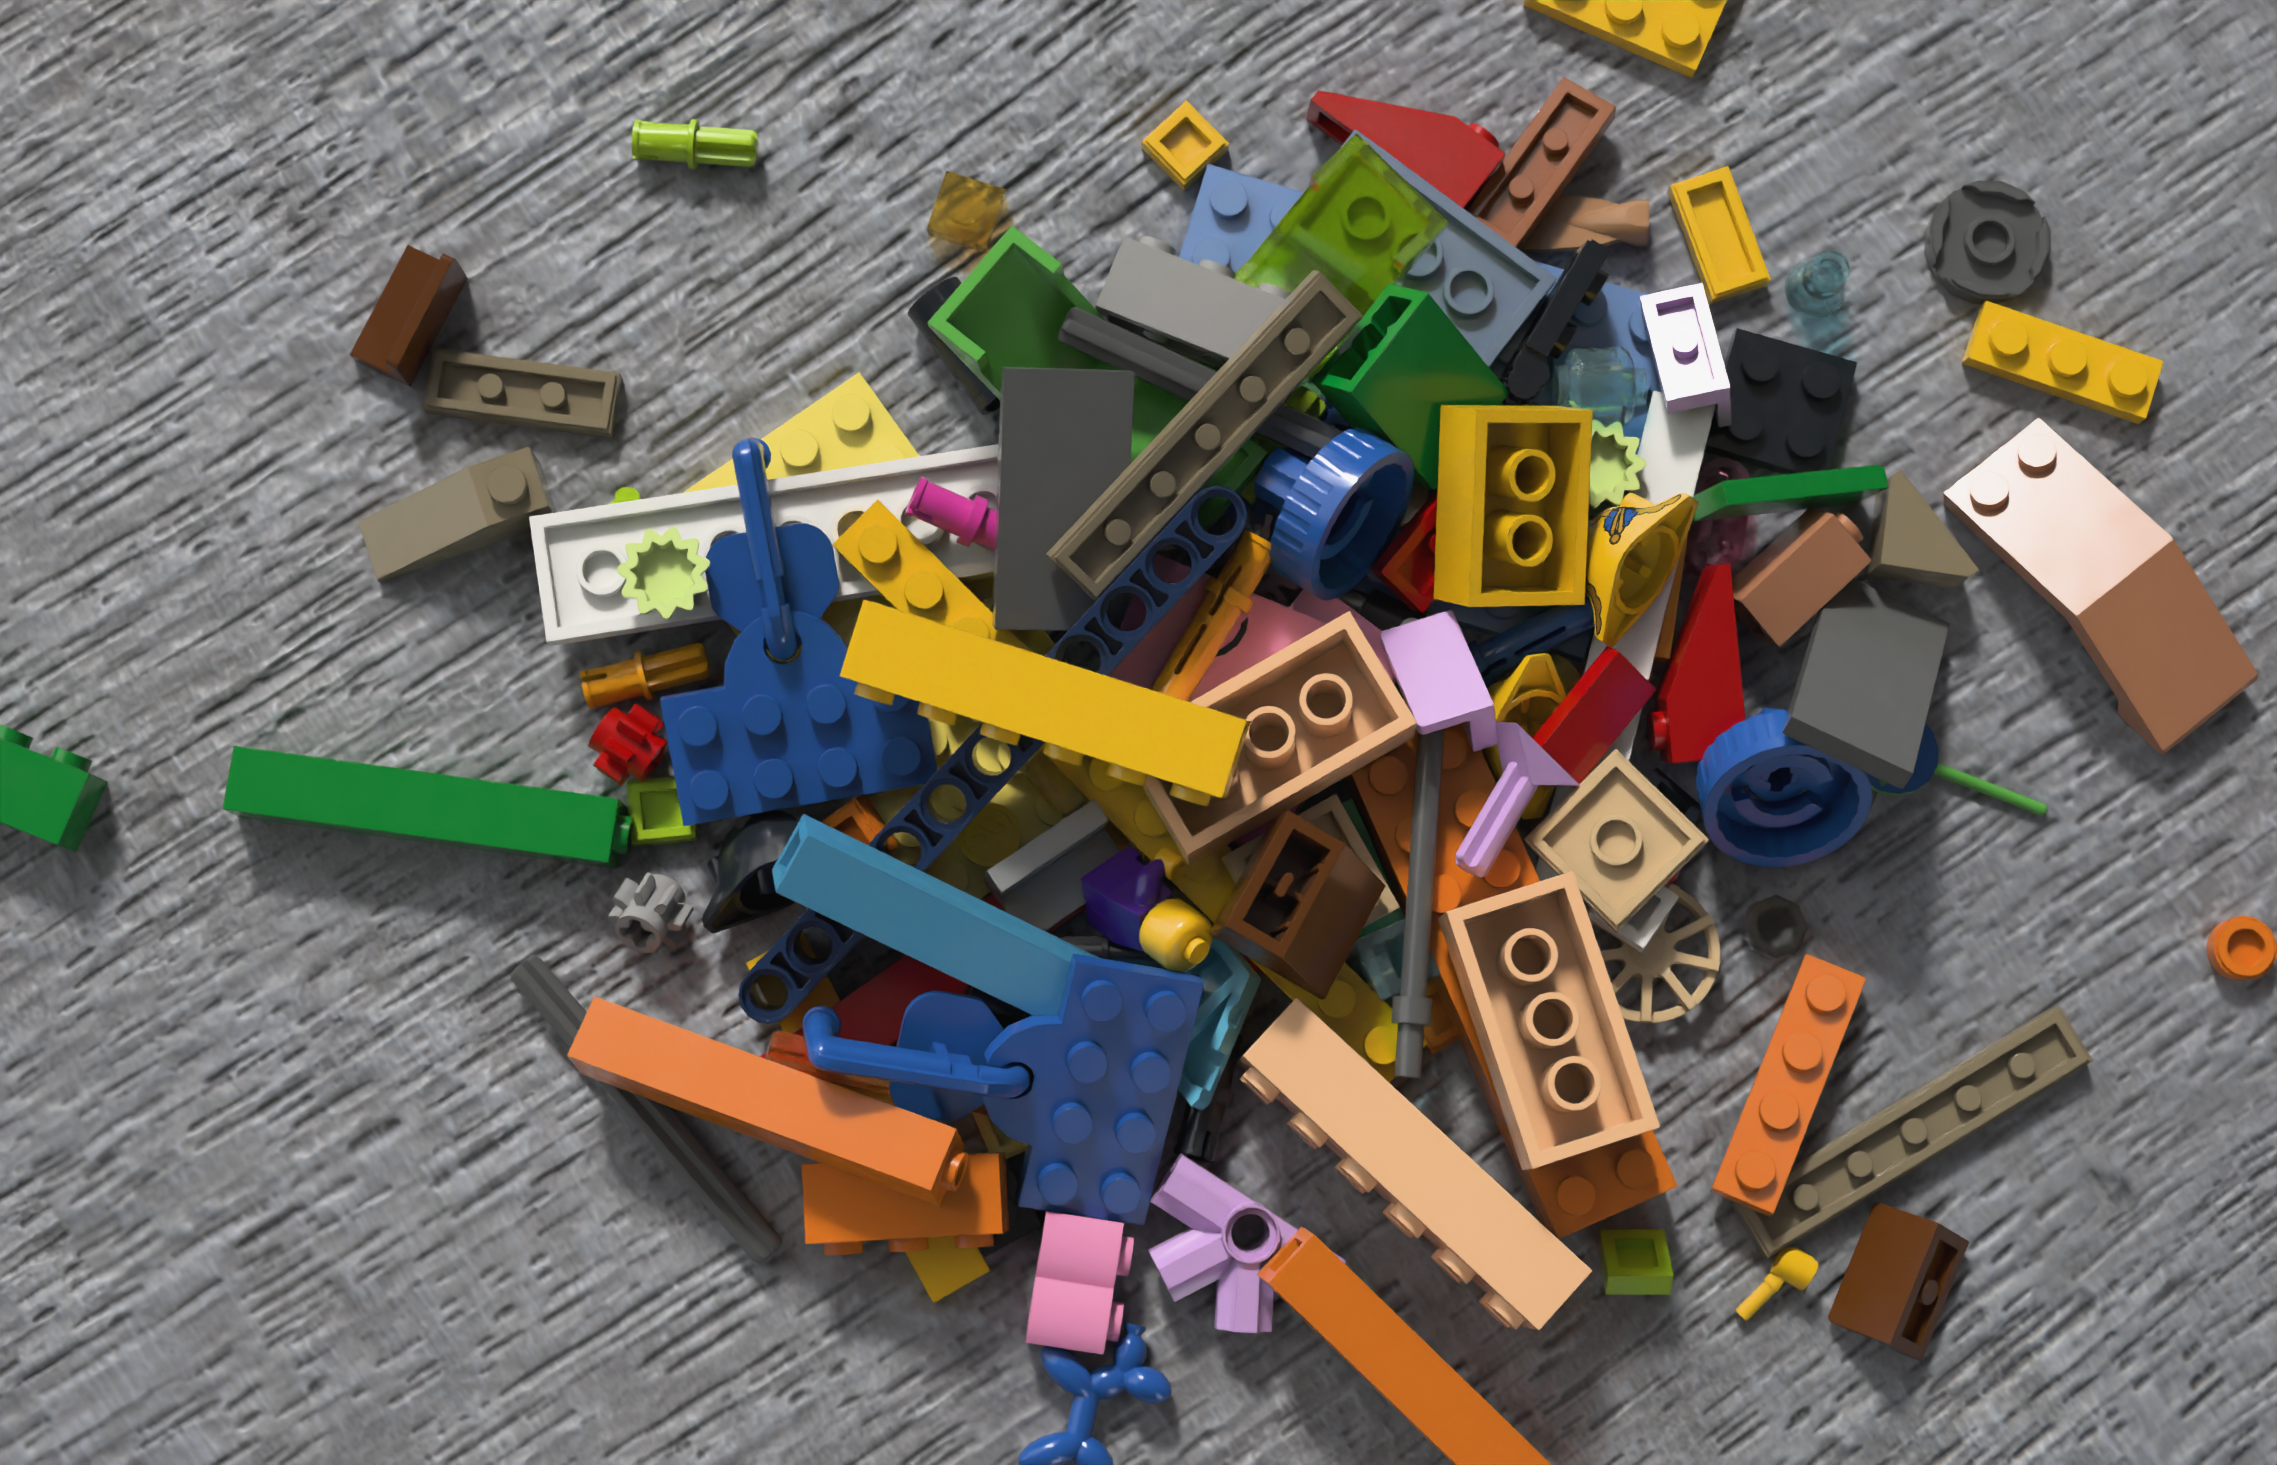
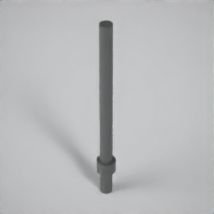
[1391,729,1444,1078]

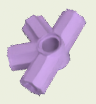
[1148,1153,1346,1333]

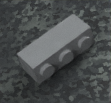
[1095,236,1291,370]

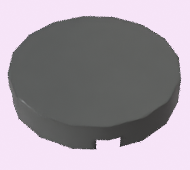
[1924,180,2051,304]

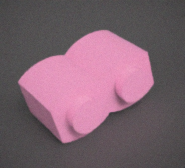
[1025,1211,1134,1355]

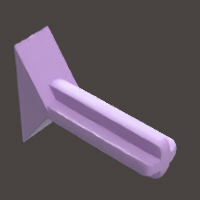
[1456,722,1580,878]

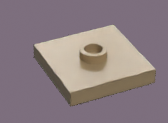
[1524,749,1709,933]

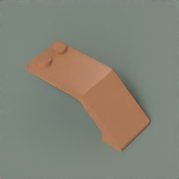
[1944,418,2258,756]

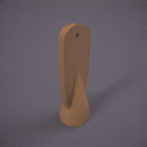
[1521,195,1649,253]

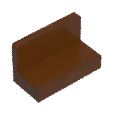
[350,245,468,387]
[1828,1202,1969,1362]

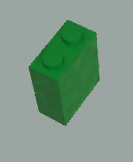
[1312,284,1508,490]

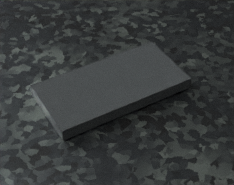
[992,366,1135,631]
[1782,579,1949,789]

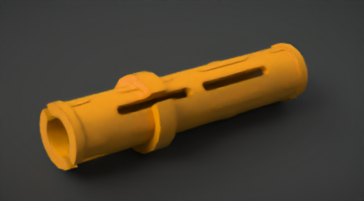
[1150,530,1272,702]

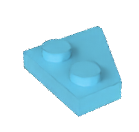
[1178,937,1261,1111]

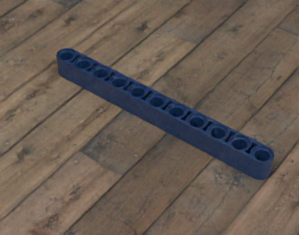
[738,486,1247,1024]

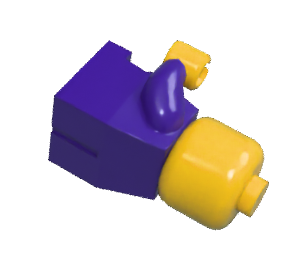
[1081,845,1213,972]

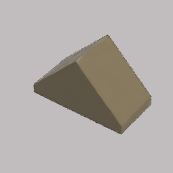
[1866,470,1979,589]

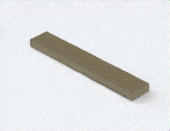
[1045,270,1363,601]
[1730,1006,2093,1258]

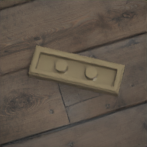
[423,348,623,439]

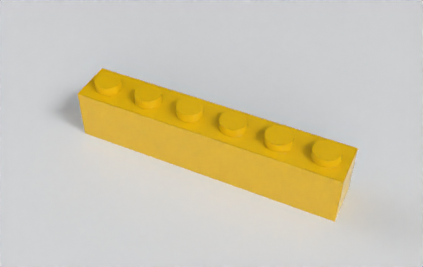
[840,599,1251,807]

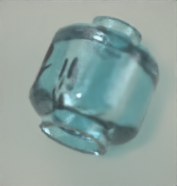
[1552,347,1647,428]

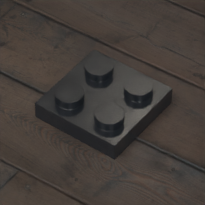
[1705,328,1857,474]

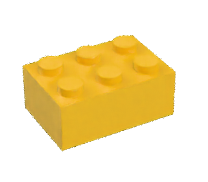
[1434,405,1593,607]

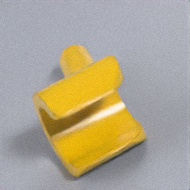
[1735,1247,1819,1321]

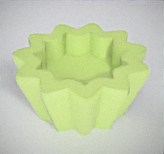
[1589,418,1647,509]
[616,527,711,620]

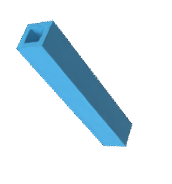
[772,814,1099,1015]

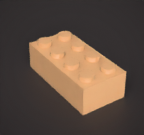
[1142,611,1417,867]
[1438,871,1660,1170]

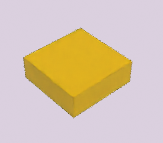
[1141,100,1229,191]

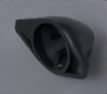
[702,810,799,934]

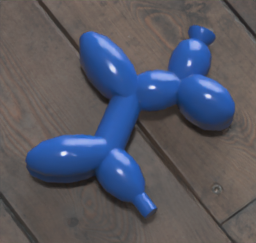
[1018,1323,1171,1465]

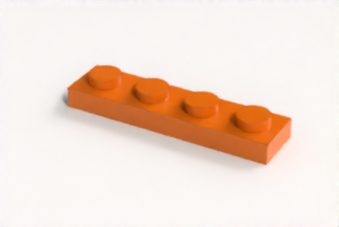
[1710,953,1866,1217]

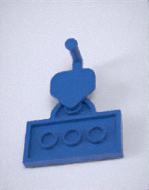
[660,438,938,826]
[803,954,1204,1225]

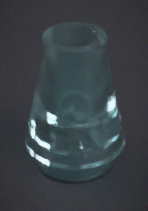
[1784,250,1850,319]

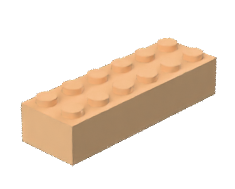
[1237,997,1592,1330]

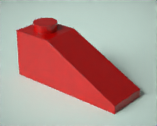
[1306,90,1506,211]
[1647,563,1745,763]

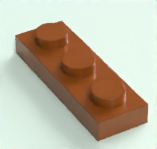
[1467,77,1616,251]

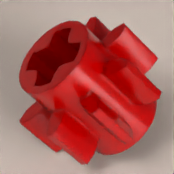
[588,704,669,786]

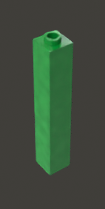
[223,746,634,869]

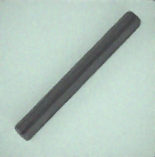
[1058,307,1344,459]

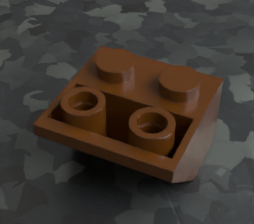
[1209,810,1386,1000]

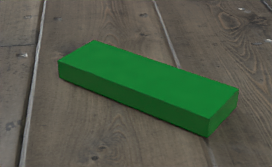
[1694,465,1889,522]

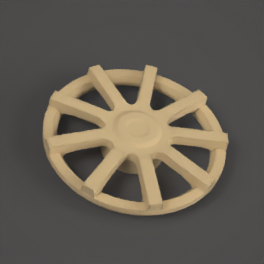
[1587,883,1720,1023]

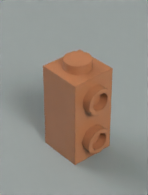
[1732,508,1872,647]

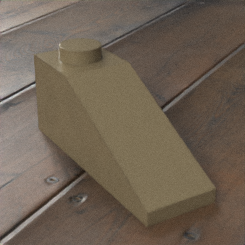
[358,446,557,582]

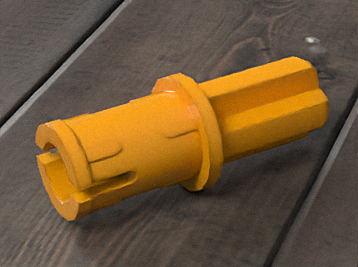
[580,643,711,710]

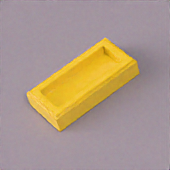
[1667,166,1771,305]

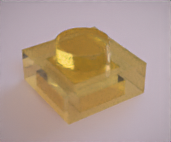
[927,171,1006,254]

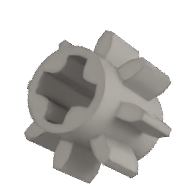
[608,873,694,954]

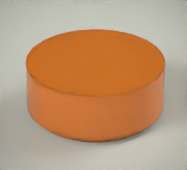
[2206,916,2277,981]

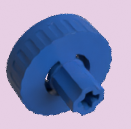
[1254,427,1415,600]
[1695,708,1872,867]

